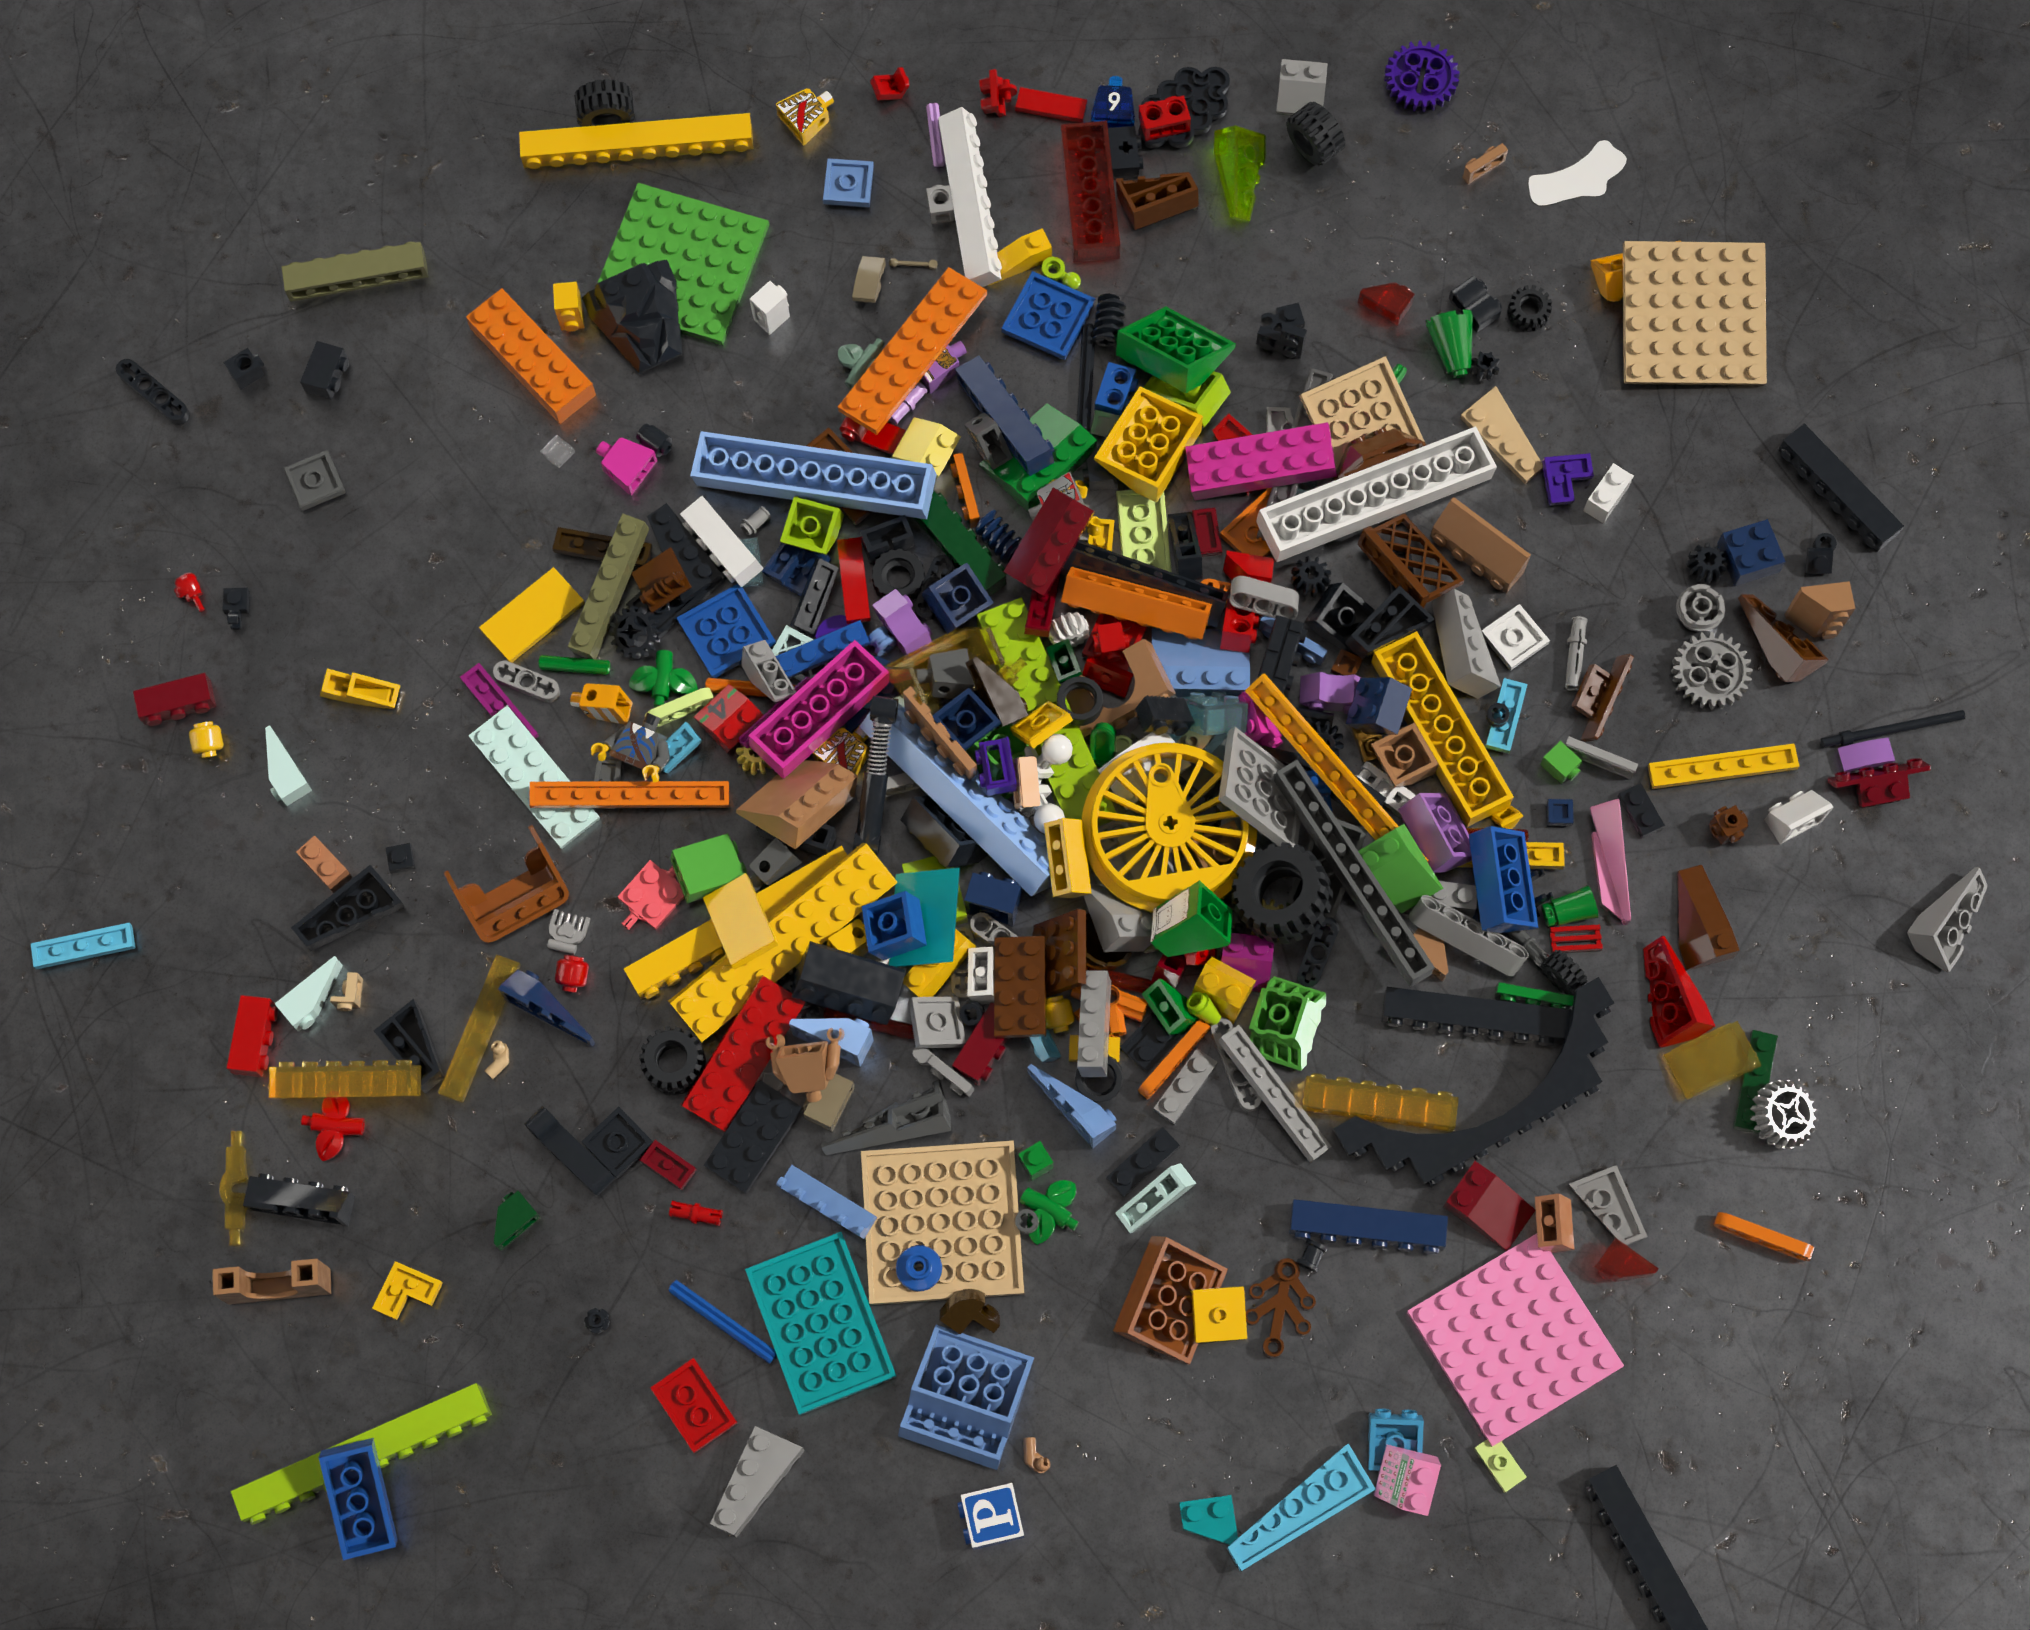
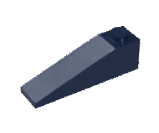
[498,970,595,1047]

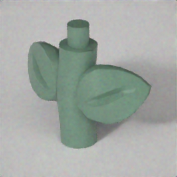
[838,338,885,389]

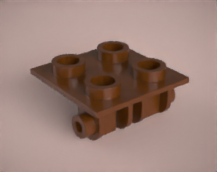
[632,547,692,612]

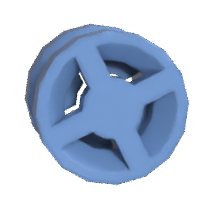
[868,626,897,657]

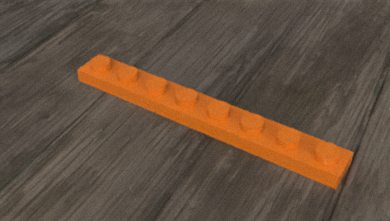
[530,781,729,808]

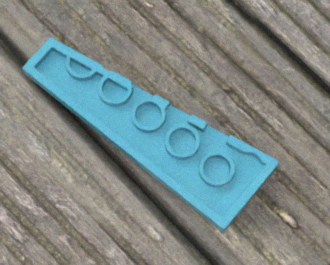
[1227,1444,1376,1571]

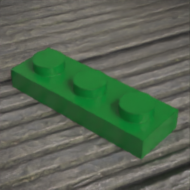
[1495,982,1574,1009]

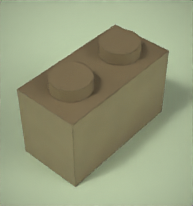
[802,1074,855,1132]

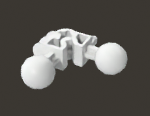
[1009,734,1073,834]

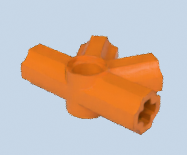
[1071,985,1148,1037]

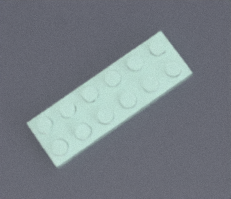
[468,706,600,849]

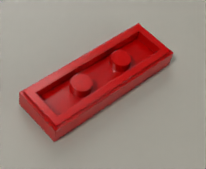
[1015,87,1087,123]

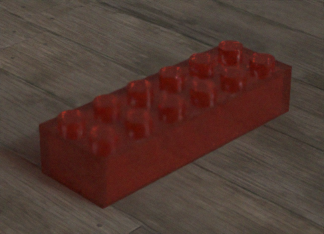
[1061,121,1120,263]

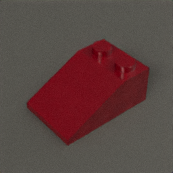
[1443,1161,1536,1251]

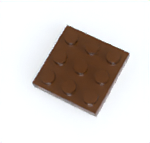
[1032,909,1086,998]

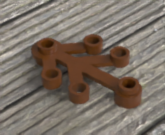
[1246,1258,1316,1358]

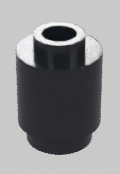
[636,424,672,457]

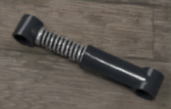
[853,696,899,857]

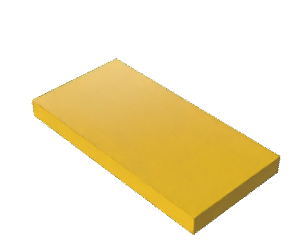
[479,567,585,663]
[703,873,778,970]

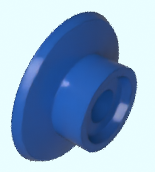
[896,1245,942,1291]

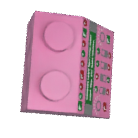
[1374,1444,1441,1516]

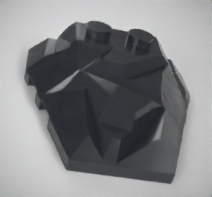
[582,260,683,374]

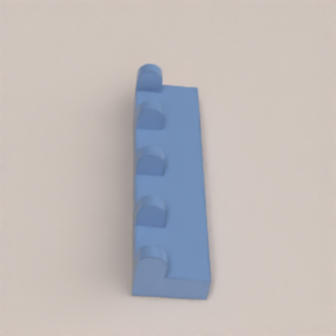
[776,1165,877,1239]

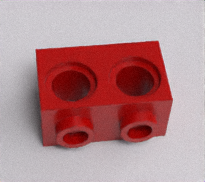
[1138,95,1191,141]
[1220,598,1260,653]

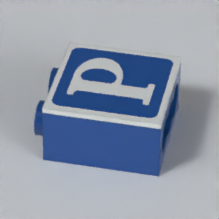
[957,1483,1024,1550]

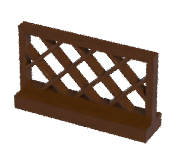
[1357,513,1465,608]

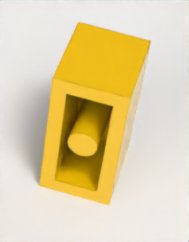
[553,282,585,332]

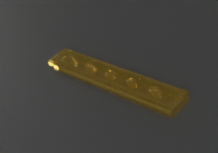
[438,954,521,1103]

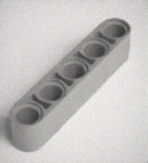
[1409,895,1529,976]

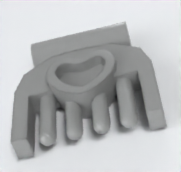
[547,909,591,955]

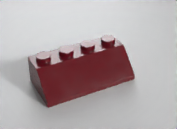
[1003,487,1095,596]

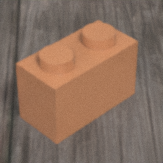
[296,835,353,894]
[1535,1193,1574,1253]

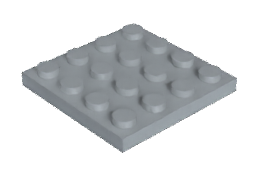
[1219,727,1300,847]

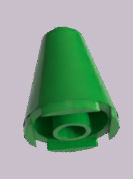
[1425,309,1473,378]

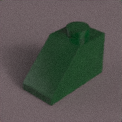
[1046,639,1083,684]
[494,1191,541,1251]

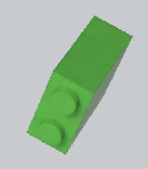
[670,833,747,903]

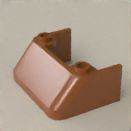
[444,825,569,943]

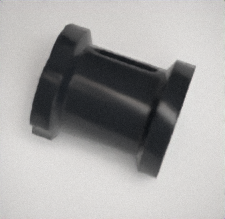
[1296,1239,1328,1273]

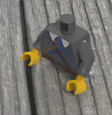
[591,713,670,783]

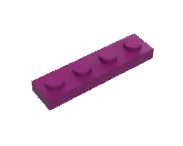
[460,663,539,739]

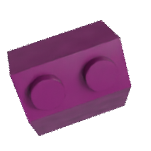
[1221,933,1274,993]

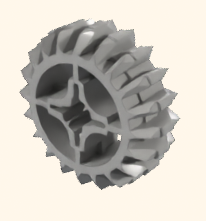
[1750,1080,1818,1149]

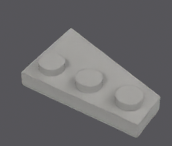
[1569,1165,1648,1247]

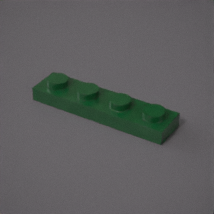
[1733,1030,1778,1134]

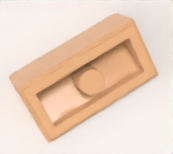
[1012,756,1040,809]

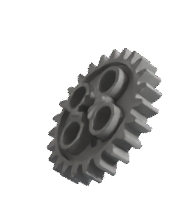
[1671,632,1753,710]

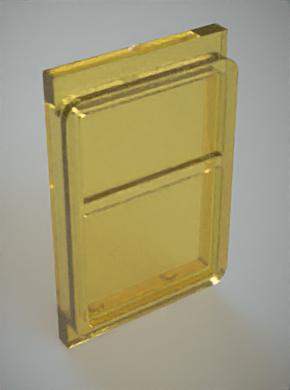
[1664,1021,1761,1100]

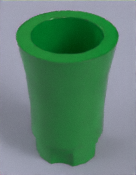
[1541,885,1599,927]

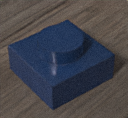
[1547,799,1574,826]

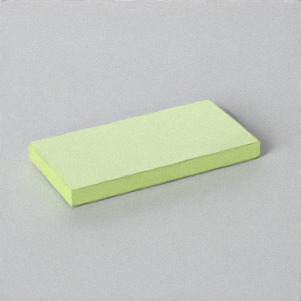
[1116,490,1172,572]

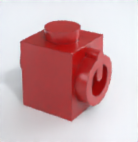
[1092,622,1130,662]

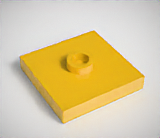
[1010,701,1073,748]
[1191,1286,1247,1343]

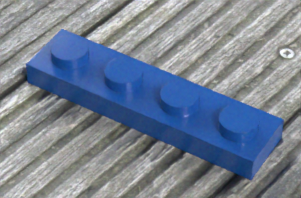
[775,620,871,679]

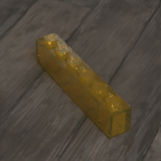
[269,1060,421,1098]
[1301,1073,1459,1132]

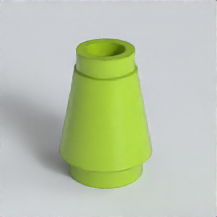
[1186,992,1221,1026]

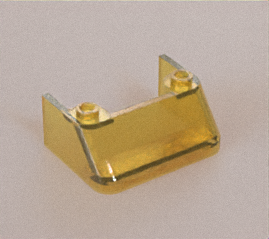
[884,627,1005,705]

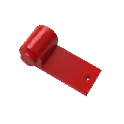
[839,416,906,455]

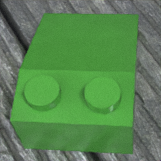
[1358,824,1443,913]

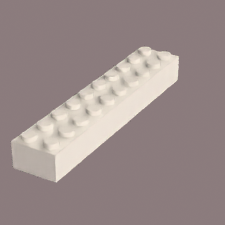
[1256,426,1497,562]

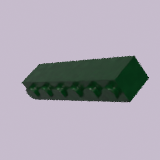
[914,490,1007,596]

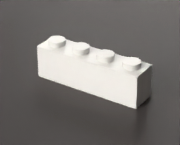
[680,496,763,587]

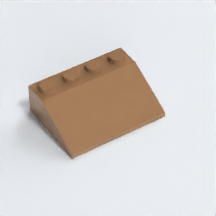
[736,759,858,849]

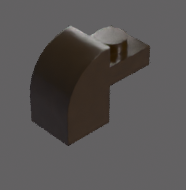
[940,1289,1000,1335]

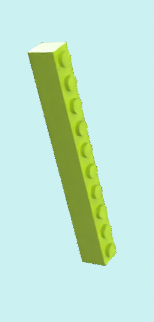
[231,1383,492,1525]

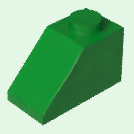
[1142,979,1200,1034]

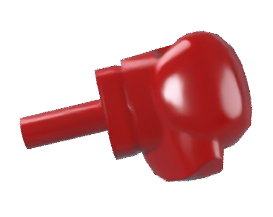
[174,572,205,612]

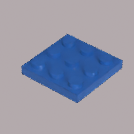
[1001,271,1096,360]
[677,584,776,678]

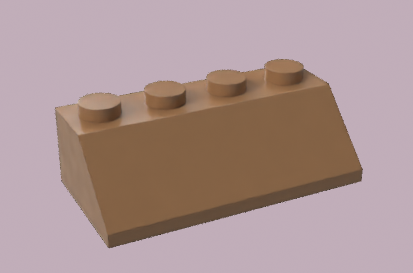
[1430,497,1531,593]

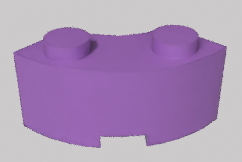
[872,589,934,662]
[1299,672,1361,715]

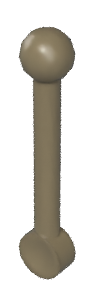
[889,258,938,270]

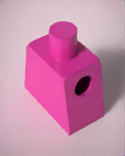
[596,438,657,496]

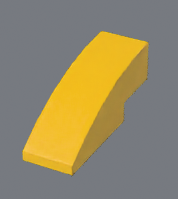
[319,668,400,709]

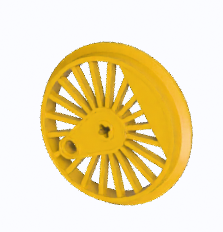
[1081,743,1257,913]

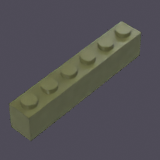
[281,241,428,302]
[568,513,649,659]

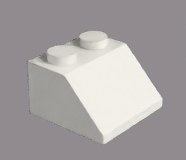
[1764,790,1833,844]

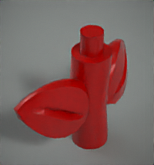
[301,1091,365,1161]

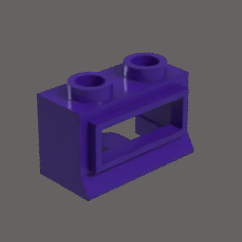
[975,737,1017,796]

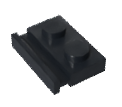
[1120,1012,1181,1073]

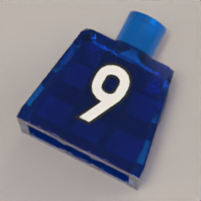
[1091,76,1135,130]

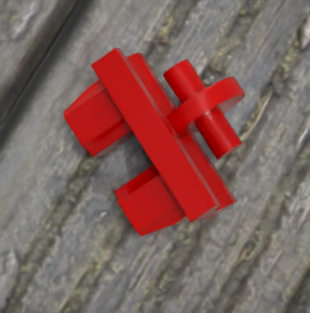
[979,69,1017,117]

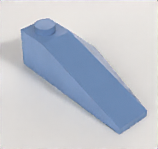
[1027,1064,1117,1149]

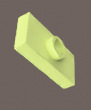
[1474,1439,1527,1493]

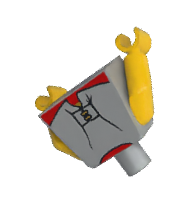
[1028,472,1101,536]

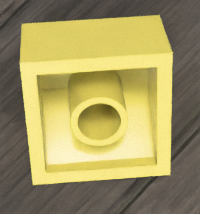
[891,417,961,478]

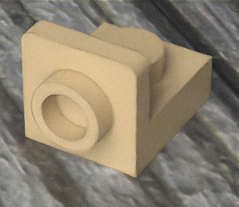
[330,972,363,1011]

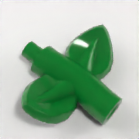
[629,650,698,708]
[1019,1180,1079,1245]

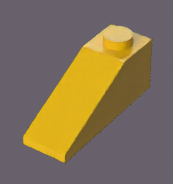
[988,228,1052,286]

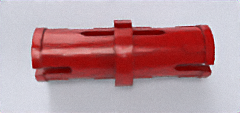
[669,1200,723,1226]

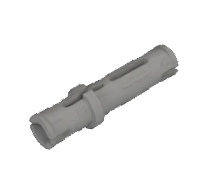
[1564,616,1587,690]

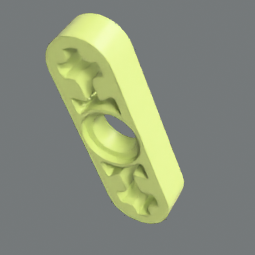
[645,688,714,727]

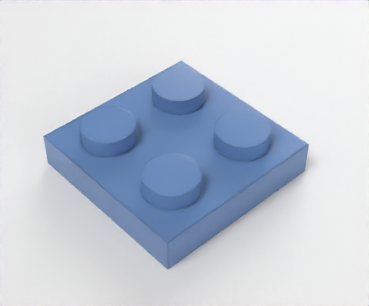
[823,158,874,207]

